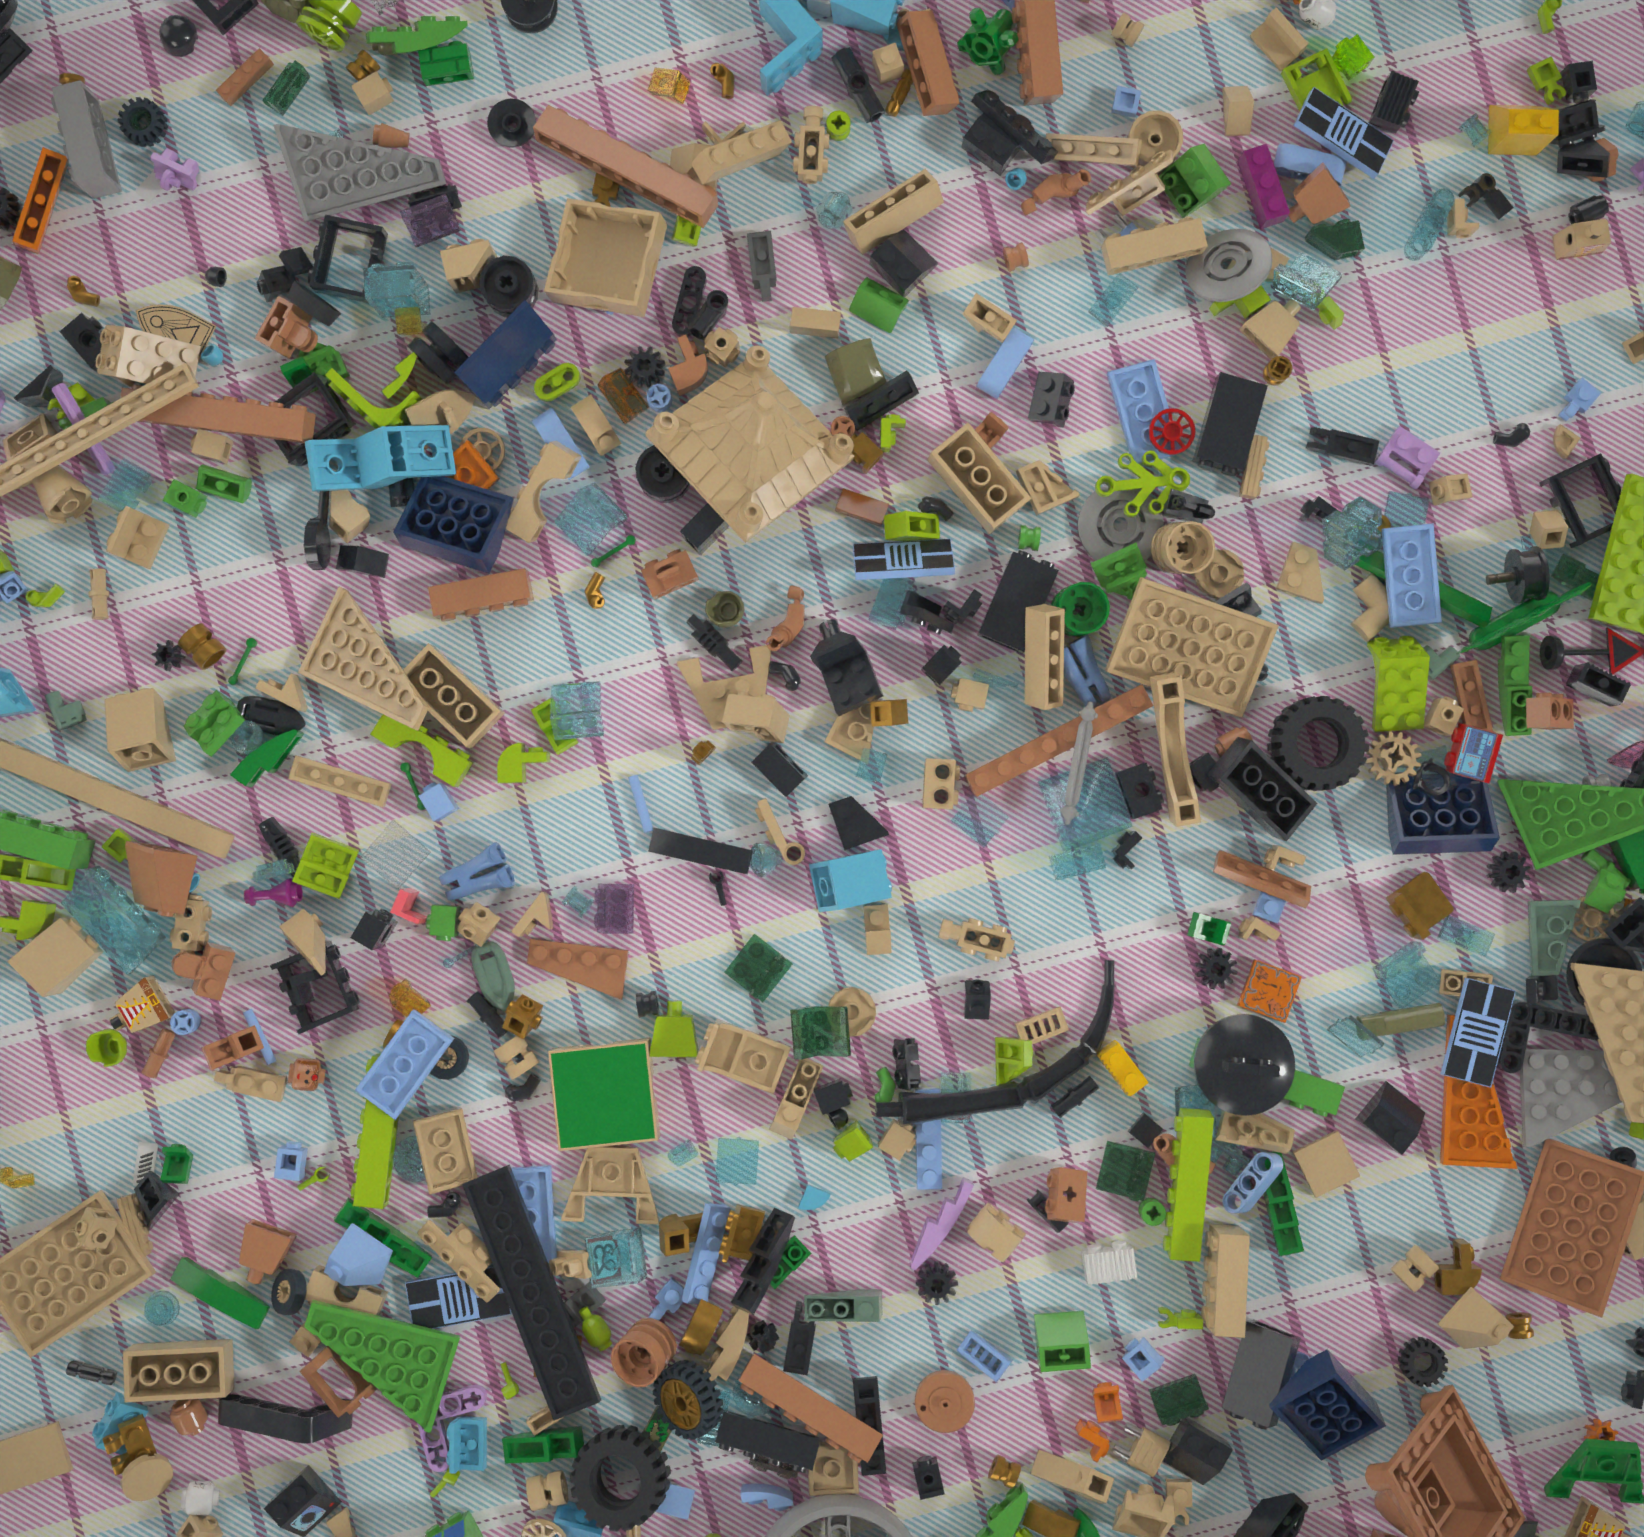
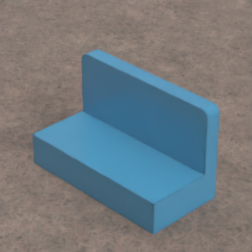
[552,1501,603,1537]

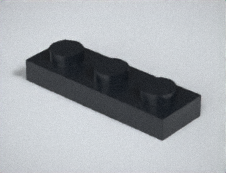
[844,370,919,431]

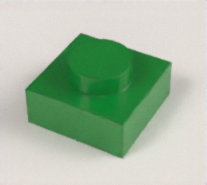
[280,356,313,388]

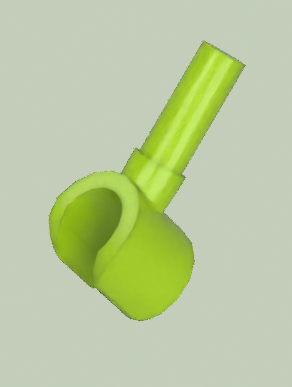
[297,1166,330,1191]
[500,1362,519,1400]
[430,1468,461,1498]

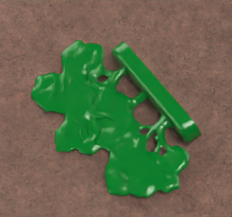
[1456,582,1592,654]

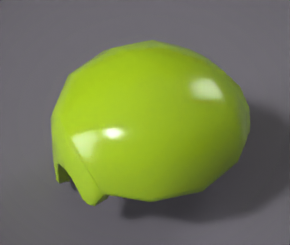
[86,1029,127,1067]

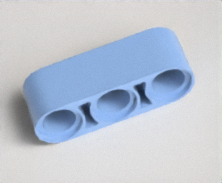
[1274,143,1347,186]
[976,327,1034,399]
[531,408,590,480]
[1222,1152,1283,1213]

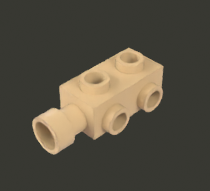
[793,106,829,184]
[170,894,212,954]
[938,918,1015,962]

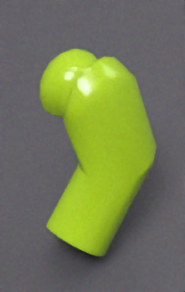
[1537,0,1562,34]
[26,583,66,608]

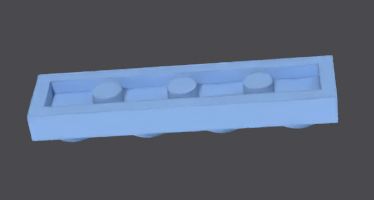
[915,1088,942,1190]
[682,1203,731,1304]

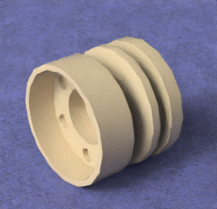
[1150,521,1215,574]

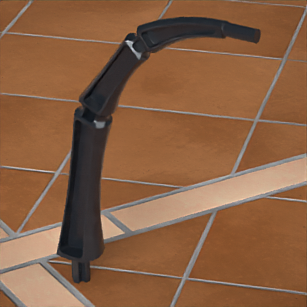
[875,960,1115,1127]

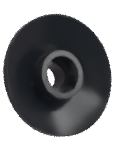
[487,98,536,148]

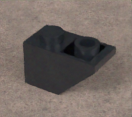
[921,645,962,687]

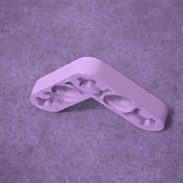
[417,1384,487,1472]

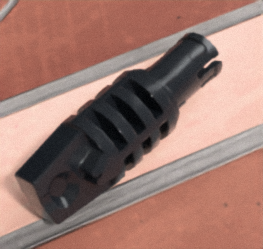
[687,614,743,672]
[258,817,300,877]

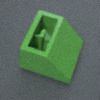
[1159,144,1231,218]
[1034,1310,1091,1372]

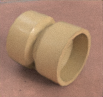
[493,1036,539,1080]
[1391,1245,1439,1293]
[526,1470,568,1511]

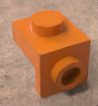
[1092,1382,1123,1423]
[1075,1419,1110,1462]

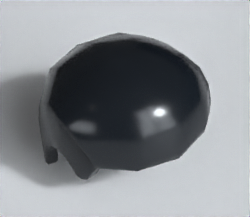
[159,15,198,57]

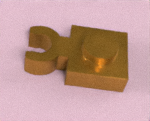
[592,173,620,207]
[691,740,716,766]

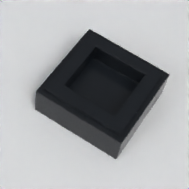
[279,247,313,276]
[1128,1112,1163,1148]

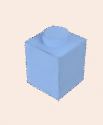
[418,782,459,822]

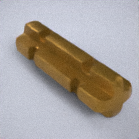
[885,69,913,117]

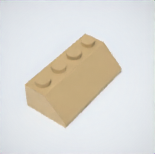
[927,423,1031,535]

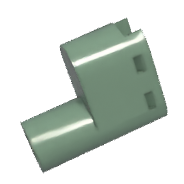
[1424,645,1460,681]
[45,691,87,730]

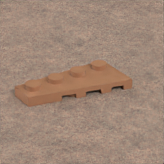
[527,938,629,1000]

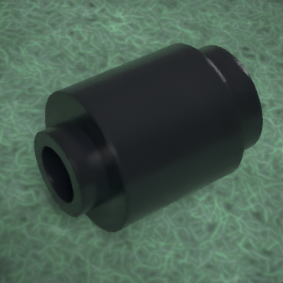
[1568,195,1609,224]

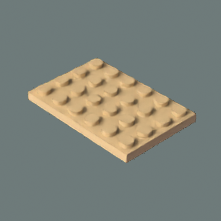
[1105,577,1279,718]
[0,1190,156,1358]

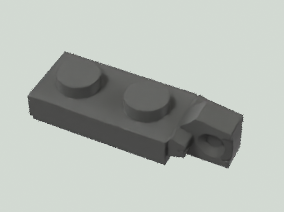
[747,231,777,302]

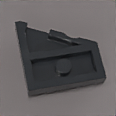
[828,796,889,850]

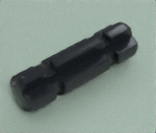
[66,1360,117,1385]

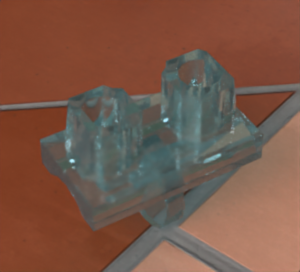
[1210,1136,1251,1176]

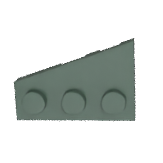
[1528,900,1581,976]

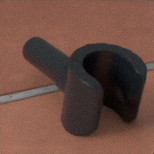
[709,871,727,906]

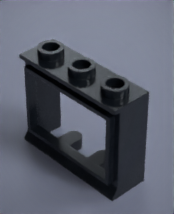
[308,214,388,305]
[274,372,356,466]
[1539,453,1621,548]
[270,941,360,1035]

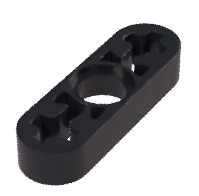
[672,266,707,337]

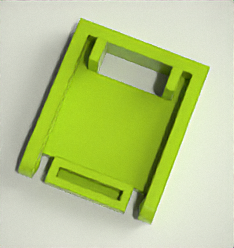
[1281,48,1352,112]

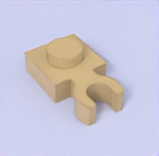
[1165,1479,1192,1525]

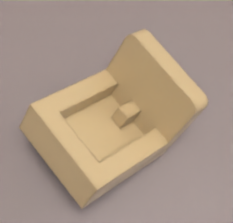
[289,1321,321,1357]

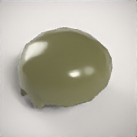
[705,591,745,628]

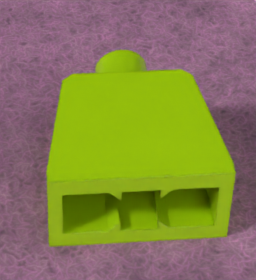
[650,1000,699,1057]

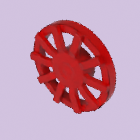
[1149,408,1196,455]

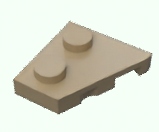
[1016,460,1080,516]

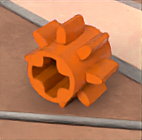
[1584,1419,1618,1441]

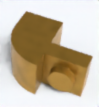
[659,1213,703,1257]
[1434,1239,1482,1295]
[679,1299,724,1356]

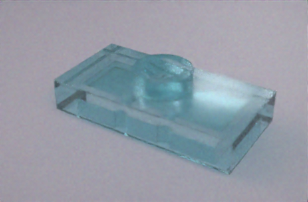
[1088,273,1139,327]
[1438,915,1495,957]

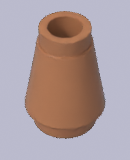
[373,123,410,148]

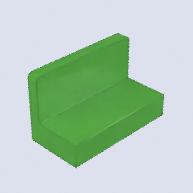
[849,277,909,333]

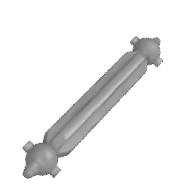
[1060,702,1098,825]

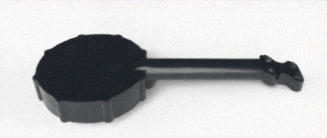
[303,491,331,570]

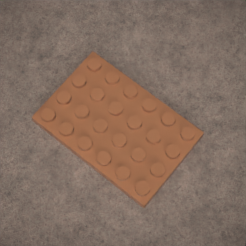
[1500,1138,1644,1318]

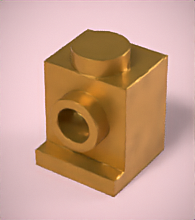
[851,432,883,474]

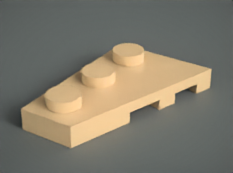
[824,699,878,764]
[1215,1110,1295,1154]

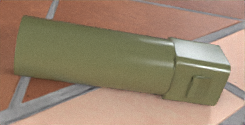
[1356,1003,1445,1039]

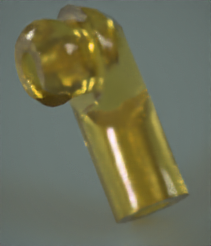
[0,1167,35,1189]

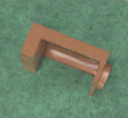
[299,1346,377,1418]

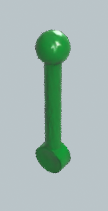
[591,535,636,567]
[228,638,257,685]
[400,762,426,810]

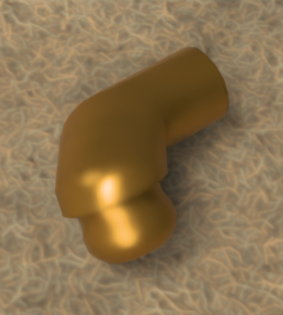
[67,276,100,307]

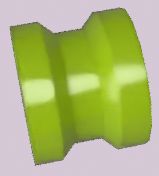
[826,110,851,141]

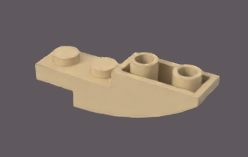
[703,1306,749,1381]

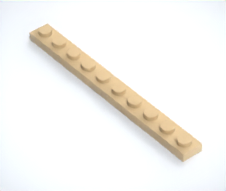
[0,363,200,497]

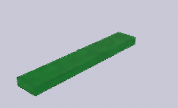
[1352,542,1493,629]

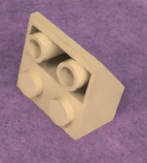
[440,239,497,294]

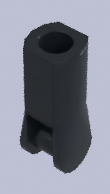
[1027,1189,1069,1233]

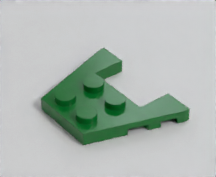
[1544,1439,1644,1504]

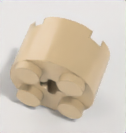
[966,1202,1026,1262]

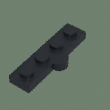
[971,90,1058,165]

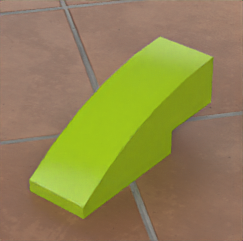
[0,853,76,891]

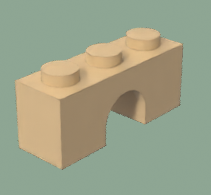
[305,1265,388,1316]

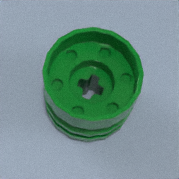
[1050,582,1110,637]

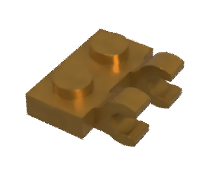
[102,1414,157,1476]

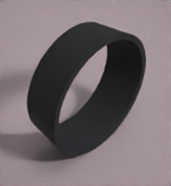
[287,281,341,326]

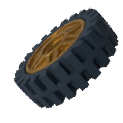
[653,1360,723,1440]

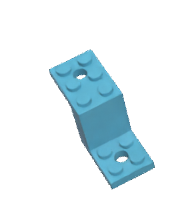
[759,0,823,96]
[305,425,456,492]

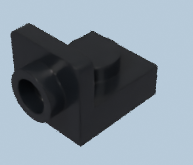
[257,265,297,302]
[1299,496,1342,525]
[1526,975,1558,1004]

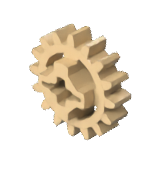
[1365,731,1422,786]

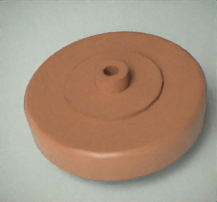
[915,1370,975,1433]

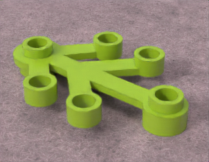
[1095,450,1190,518]

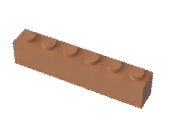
[738,1353,883,1463]

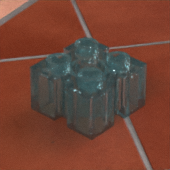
[1322,496,1382,571]

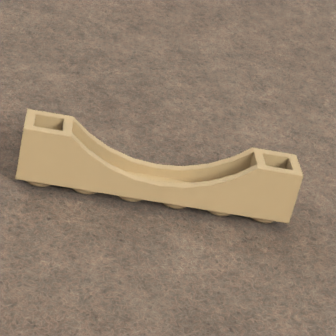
[1150,672,1201,827]

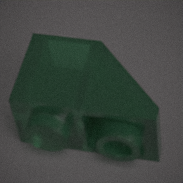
[1305,219,1365,261]

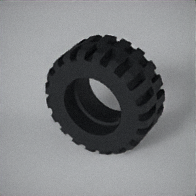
[1267,696,1369,791]
[570,1425,671,1532]

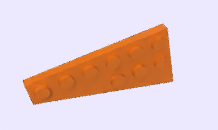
[1440,1014,1517,1169]

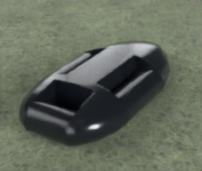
[237,696,306,736]

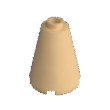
[32,465,93,524]

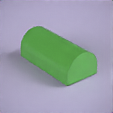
[196,464,252,504]

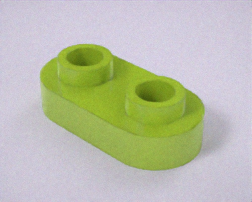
[534,363,581,402]

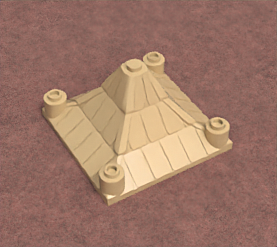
[645,346,854,543]

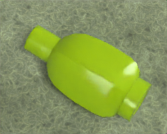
[579,1306,612,1351]

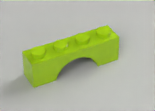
[370,714,473,788]

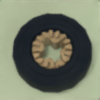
[430,1036,469,1080]
[271,1269,307,1315]

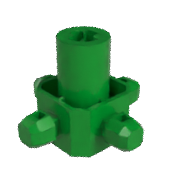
[957,8,1019,75]

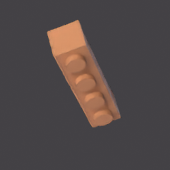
[216,48,274,106]

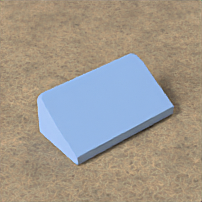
[656,1484,695,1520]

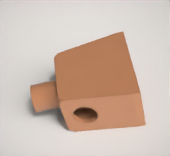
[1288,163,1351,224]
[239,1219,297,1284]

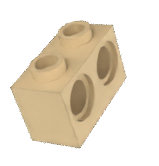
[922,758,960,810]

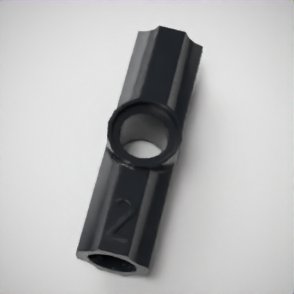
[831,47,885,123]

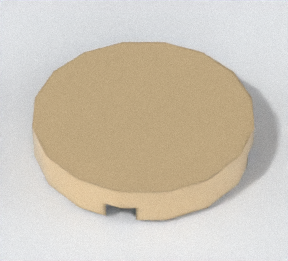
[1194,549,1244,598]
[827,987,876,1037]
[120,1454,173,1501]

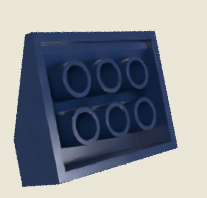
[455,300,557,409]
[393,476,514,574]
[1386,773,1500,855]
[1269,1349,1386,1461]

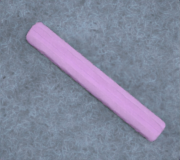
[52,383,115,475]

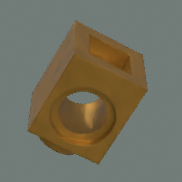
[870,699,909,727]

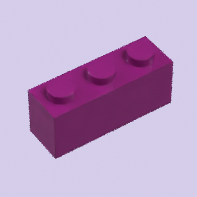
[1237,144,1290,230]

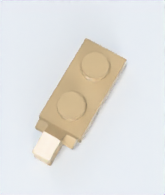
[214,1066,288,1102]

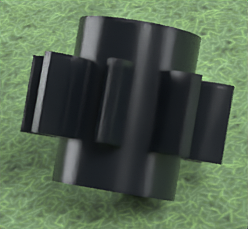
[151,640,186,671]
[747,1320,780,1354]

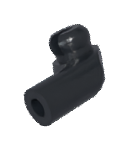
[769,661,801,691]
[505,1073,541,1102]
[427,1192,461,1218]

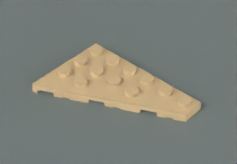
[298,586,429,730]
[1571,963,1644,1123]

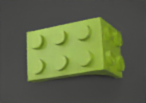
[326,368,423,429]
[1367,635,1430,732]

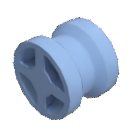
[646,384,672,412]
[170,1009,201,1035]

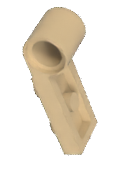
[755,798,805,865]

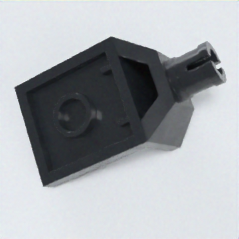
[810,619,884,716]

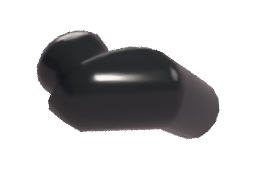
[1493,423,1531,447]
[918,496,955,522]

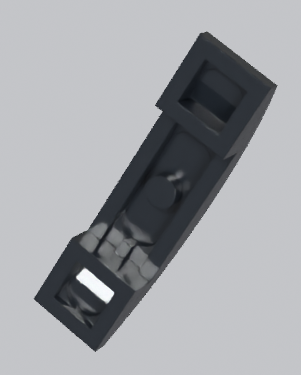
[852,1376,887,1476]

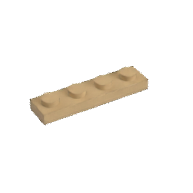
[1046,133,1142,166]
[288,755,392,807]

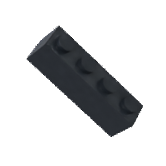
[715,1409,821,1473]

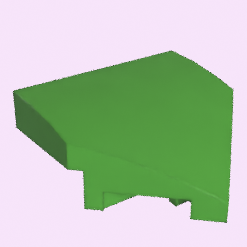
[297,342,350,393]
[1091,543,1147,600]

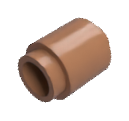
[1214,726,1253,757]

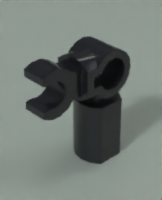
[1458,173,1514,220]

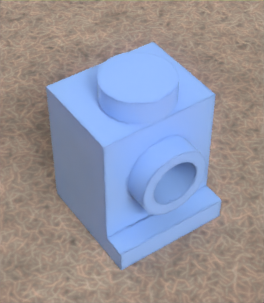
[274,1141,308,1181]
[1122,1337,1165,1382]

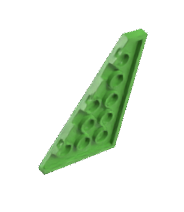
[1497,779,1644,870]
[304,1300,460,1433]

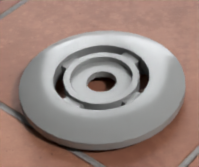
[1185,229,1272,302]
[1077,485,1164,561]

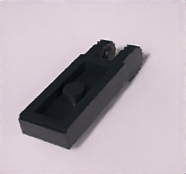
[1306,427,1379,466]
[783,1301,816,1376]

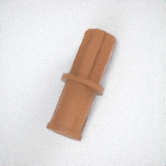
[141,1029,175,1078]

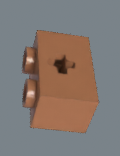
[1045,1167,1088,1223]

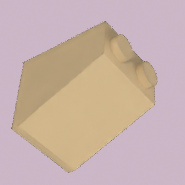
[105,688,176,772]
[7,917,104,997]

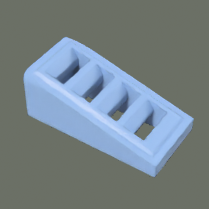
[956,1330,1013,1383]

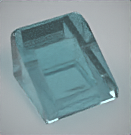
[667,1139,699,1167]

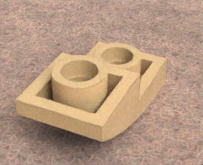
[1439,969,1493,996]

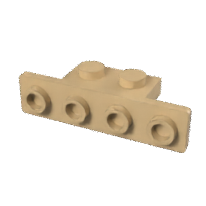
[1085,149,1173,216]
[417,1220,500,1302]

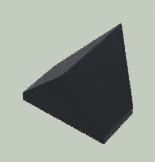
[14,365,63,408]
[1603,897,1644,952]
[134,1170,180,1231]

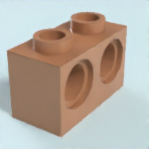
[1526,693,1574,730]

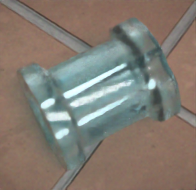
[1458,113,1492,147]
[561,886,594,918]

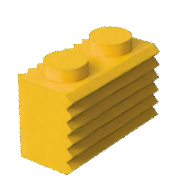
[1096,1040,1149,1096]

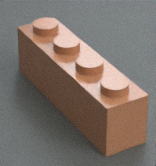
[897,10,960,116]
[428,568,534,622]

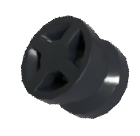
[636,990,659,1018]

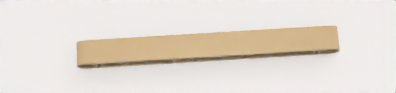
[0,738,235,859]

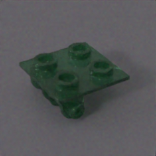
[724,933,793,1003]
[1096,1141,1155,1202]

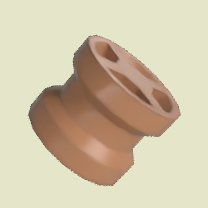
[1003,242,1029,272]
[831,416,855,438]

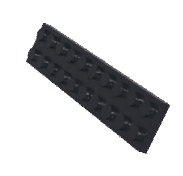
[462,1164,601,1421]

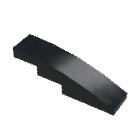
[648,828,753,874]
[731,1208,795,1315]

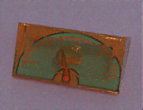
[598,368,649,424]

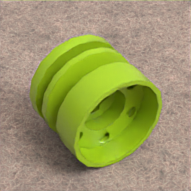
[296,0,362,52]

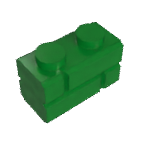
[418,41,474,86]

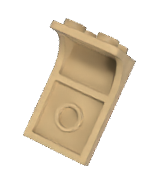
[96,325,201,392]
[695,1019,791,1094]

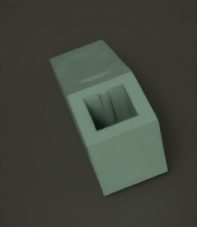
[804,1289,883,1322]

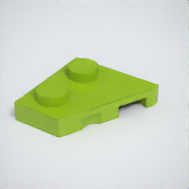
[995,1037,1033,1085]

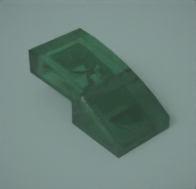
[1551,554,1599,601]

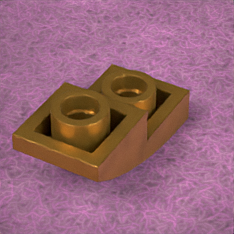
[1022,1499,1081,1537]

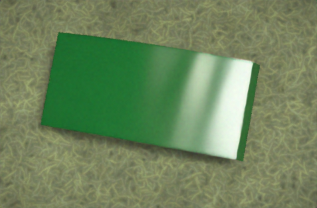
[770,1235,812,1289]

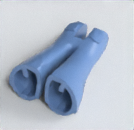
[1064,634,1111,708]
[438,842,515,901]

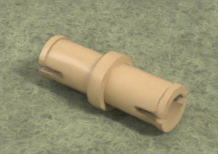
[88,569,109,620]

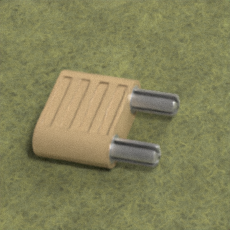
[1112,1422,1170,1477]

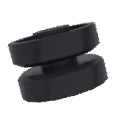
[480,255,539,318]
[407,321,469,385]
[635,445,690,503]

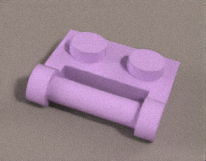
[1374,426,1440,490]

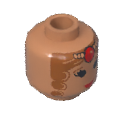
[288,1058,325,1091]

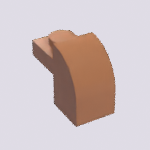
[668,335,708,396]
[201,1025,264,1071]

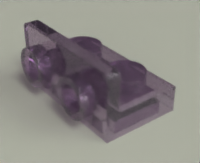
[400,194,461,247]
[594,883,634,934]

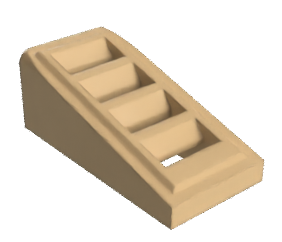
[1014,1006,1069,1045]

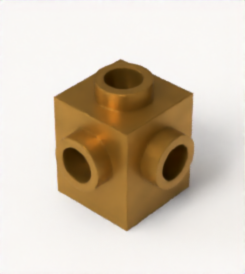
[502,994,543,1039]

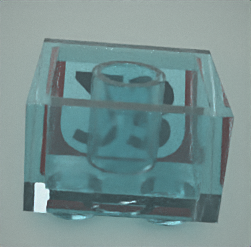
[584,1227,647,1288]

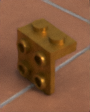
[1386,872,1454,940]
[719,1204,765,1263]

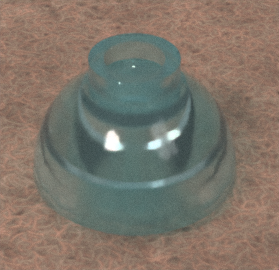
[750,843,782,877]
[144,1291,180,1326]

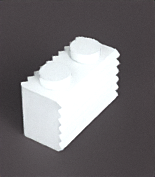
[1081,1241,1138,1285]

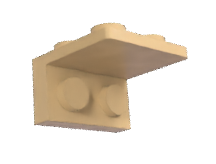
[106,506,170,569]

